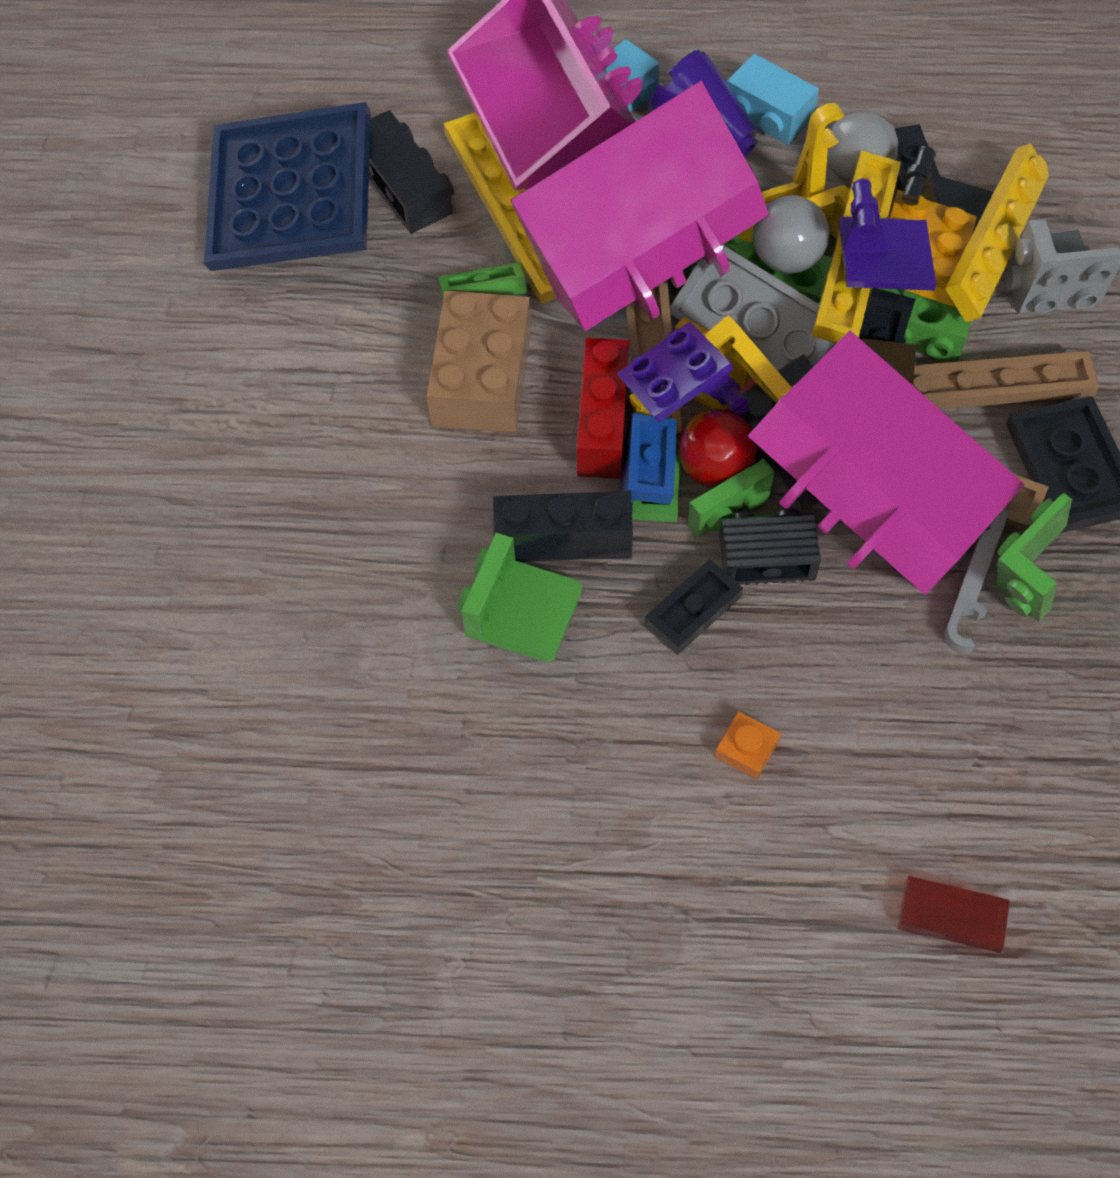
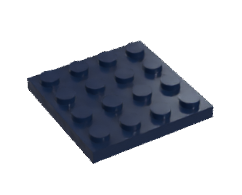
[204,102,371,271]

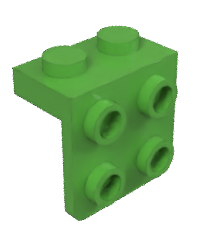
[996,493,1072,622]
[458,533,582,662]

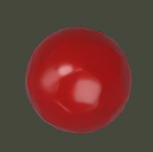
[677,409,758,488]

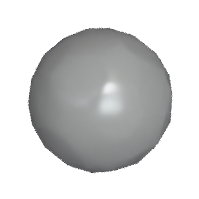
[827,110,898,183]
[752,195,830,274]

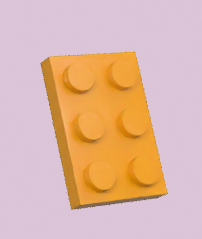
[888,190,977,307]

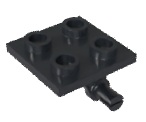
[901,146,994,232]

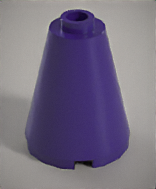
[648,50,758,157]

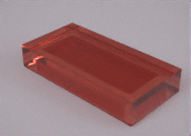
[897,876,1010,953]

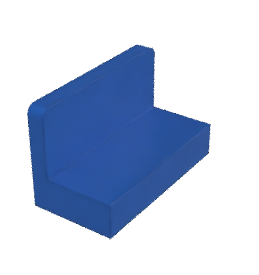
[620,413,677,506]

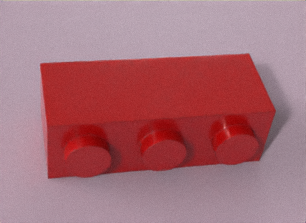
[577,338,629,479]

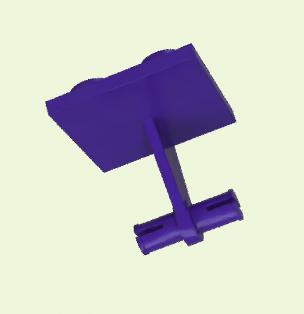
[839,178,937,291]
[617,322,750,423]

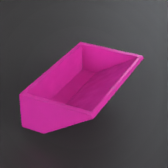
[447,0,643,191]
[511,80,769,331]
[748,331,1025,595]

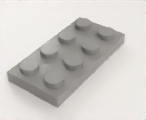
[670,245,836,371]

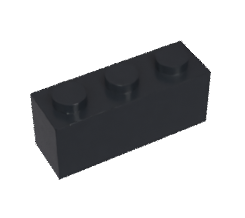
[369,110,454,234]
[493,491,633,562]

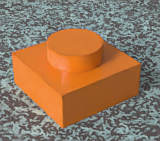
[715,711,781,780]

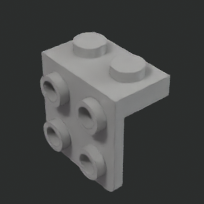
[1004,219,1120,313]

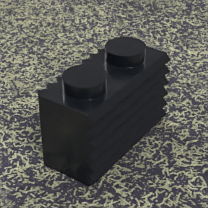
[719,509,821,585]

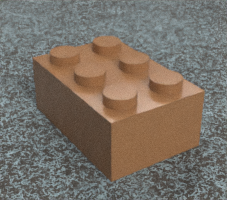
[426,291,531,433]

